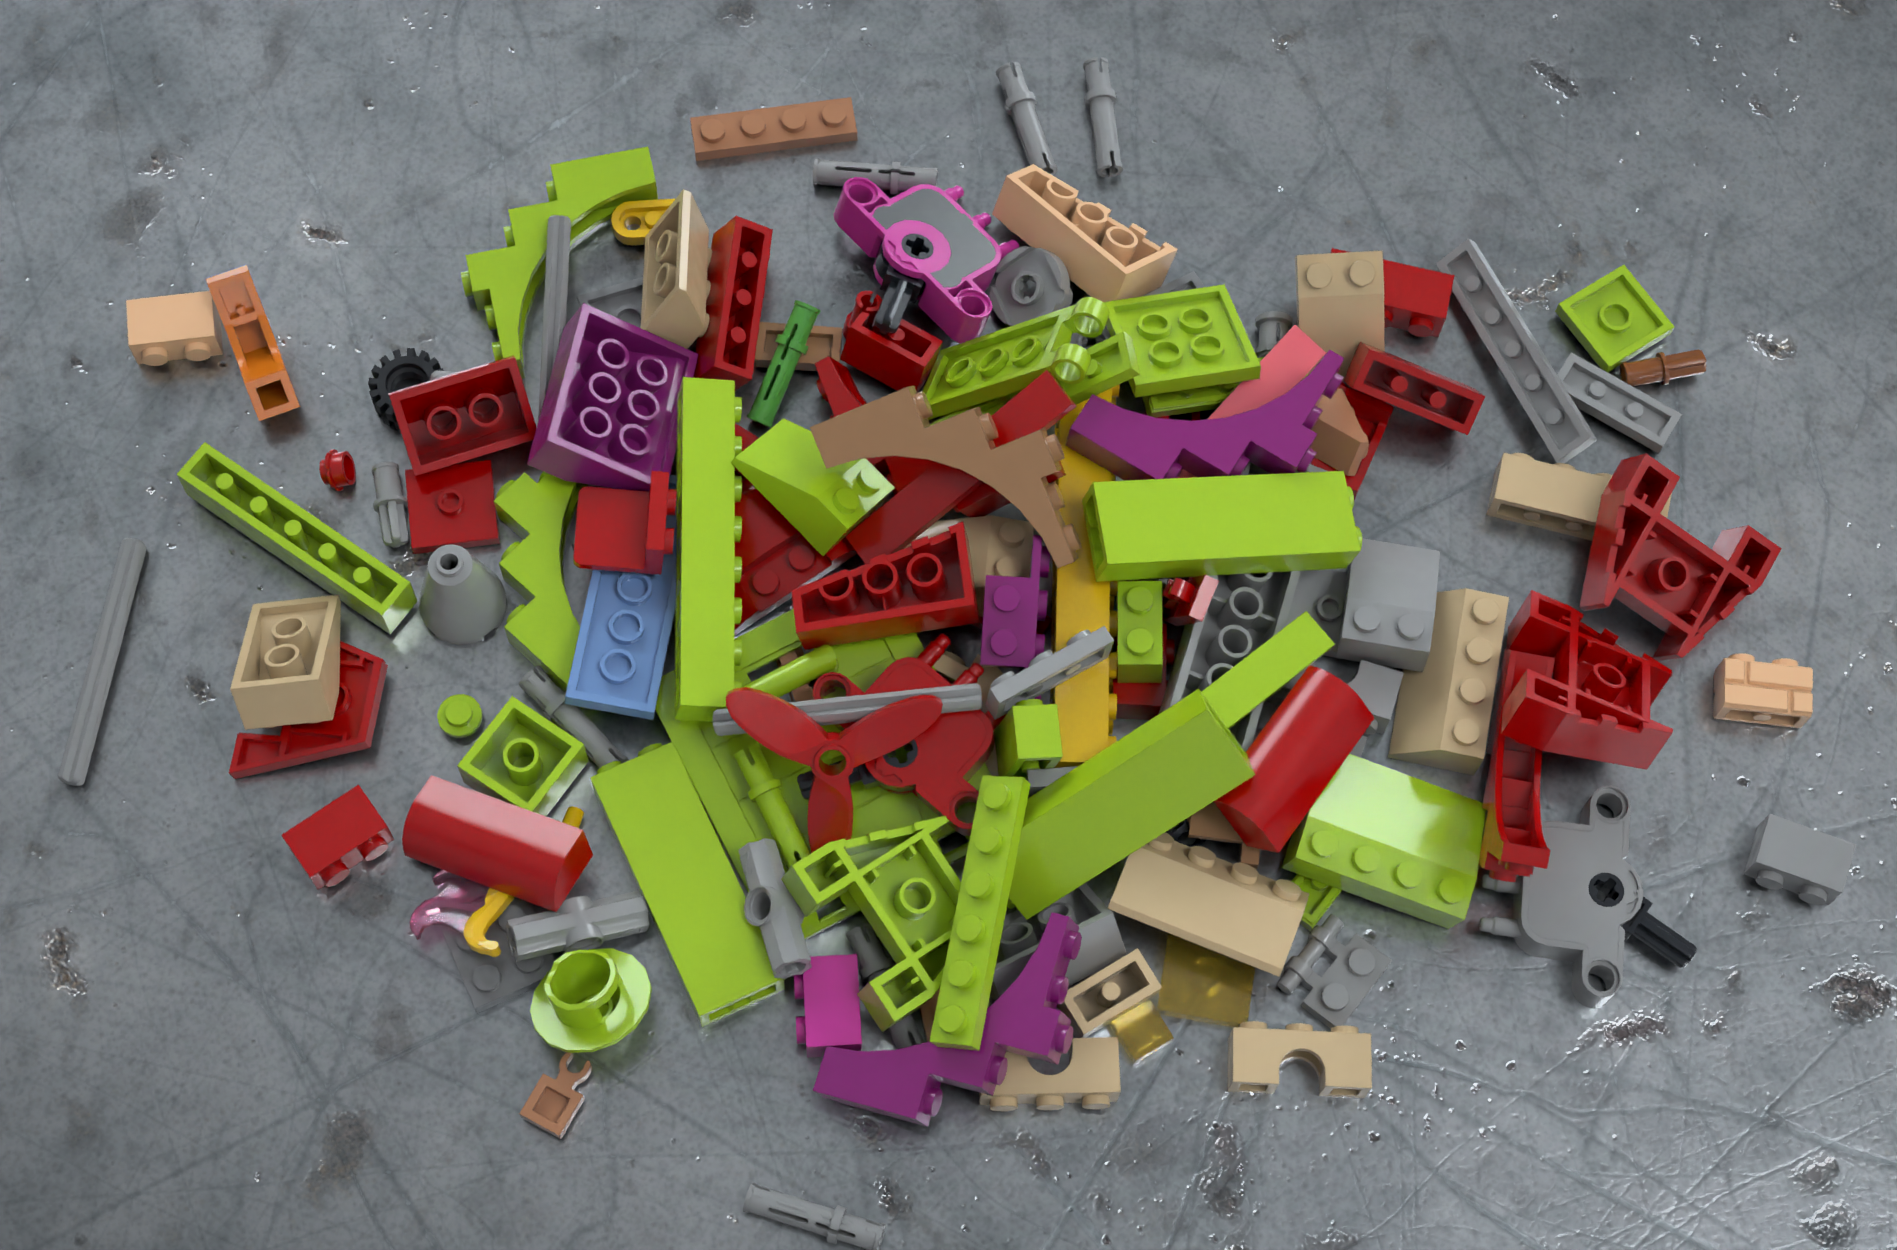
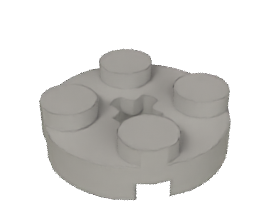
[990,246,1073,326]

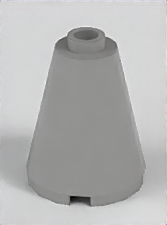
[419,544,507,645]

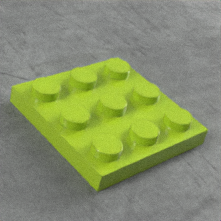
[1103,284,1261,398]

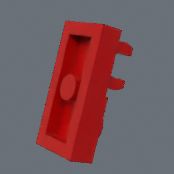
[1162,574,1219,626]

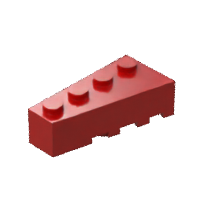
[791,521,980,650]

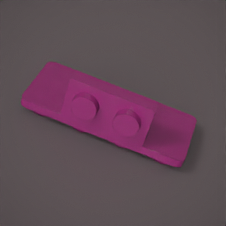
[980,534,1050,700]

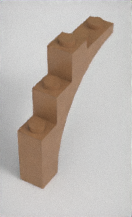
[810,386,1082,568]

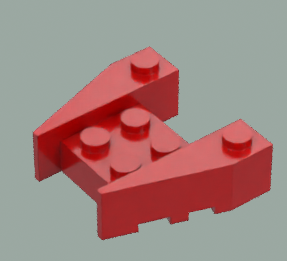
[1579,453,1782,661]
[1501,590,1673,770]

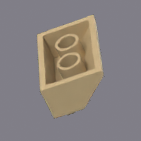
[641,189,712,349]

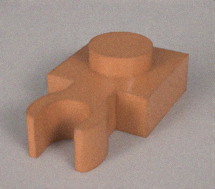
[519,1052,592,1139]

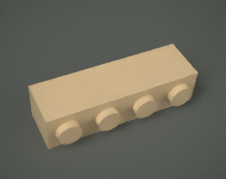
[1486,453,1672,541]

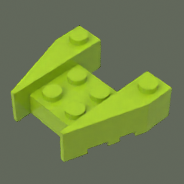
[781,816,961,1033]

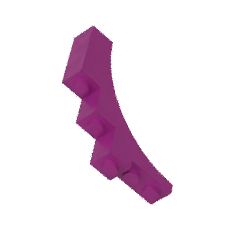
[1065,349,1344,481]
[813,912,1082,1127]

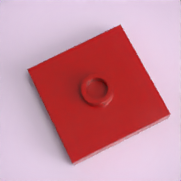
[405,460,500,554]

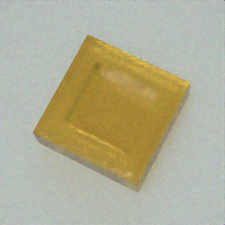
[1110,1000,1174,1064]

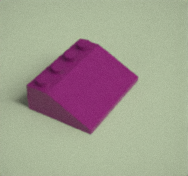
[527,303,698,491]

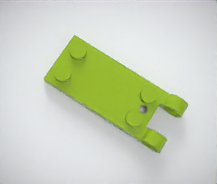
[923,297,1110,420]

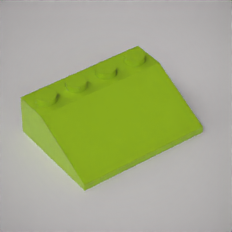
[1282,754,1486,929]

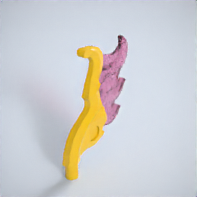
[409,806,584,957]

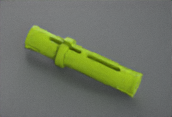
[733,743,811,869]

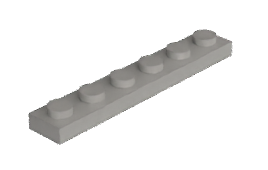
[1436,238,1597,463]

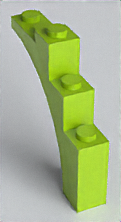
[461,146,658,379]
[494,471,588,710]

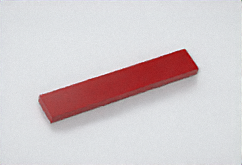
[845,370,1076,564]

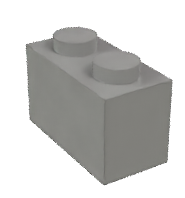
[1744,814,1856,905]

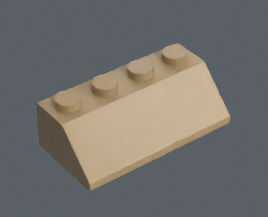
[1387,588,1509,776]
[1108,832,1309,977]

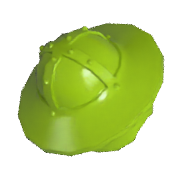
[530,948,652,1053]

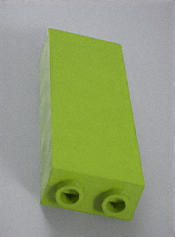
[1082,471,1362,582]
[1007,689,1255,920]
[590,741,785,1027]

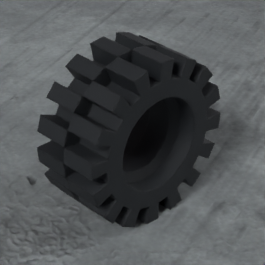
[368,348,443,430]

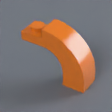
[206,265,300,421]

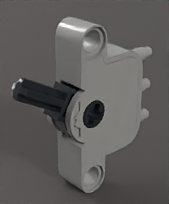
[1479,785,1697,1008]

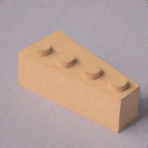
[992,164,1178,302]

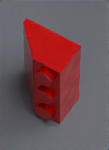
[388,355,537,476]

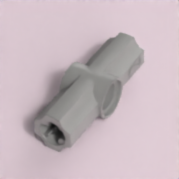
[738,838,812,979]
[505,891,650,962]

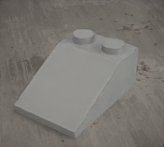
[1336,538,1440,672]

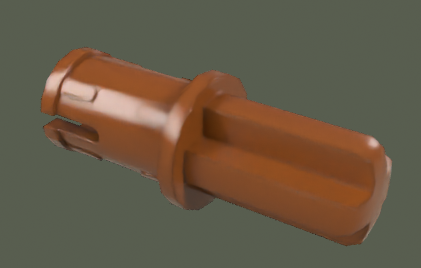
[1619,349,1706,387]

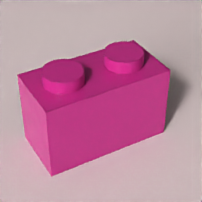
[794,954,862,1058]

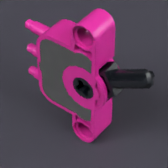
[833,177,1019,343]

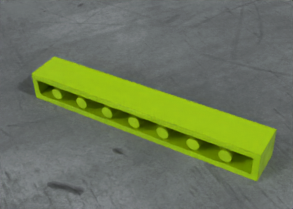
[674,377,742,722]

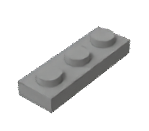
[1557,352,1682,453]
[985,626,1114,720]

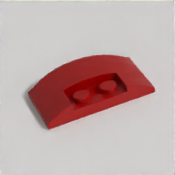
[734,478,858,636]

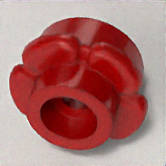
[319,449,356,491]

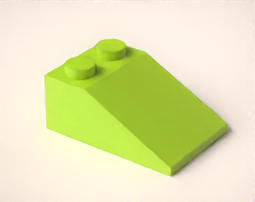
[731,418,895,556]

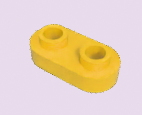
[611,199,675,246]

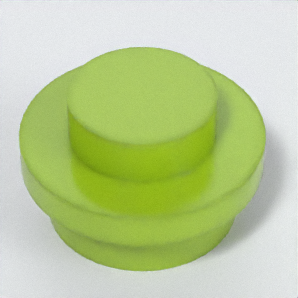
[437,694,483,738]

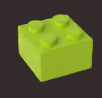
[457,696,589,816]

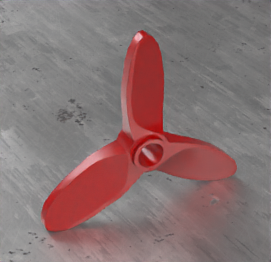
[726,687,943,853]

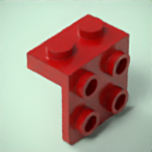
[573,471,677,575]

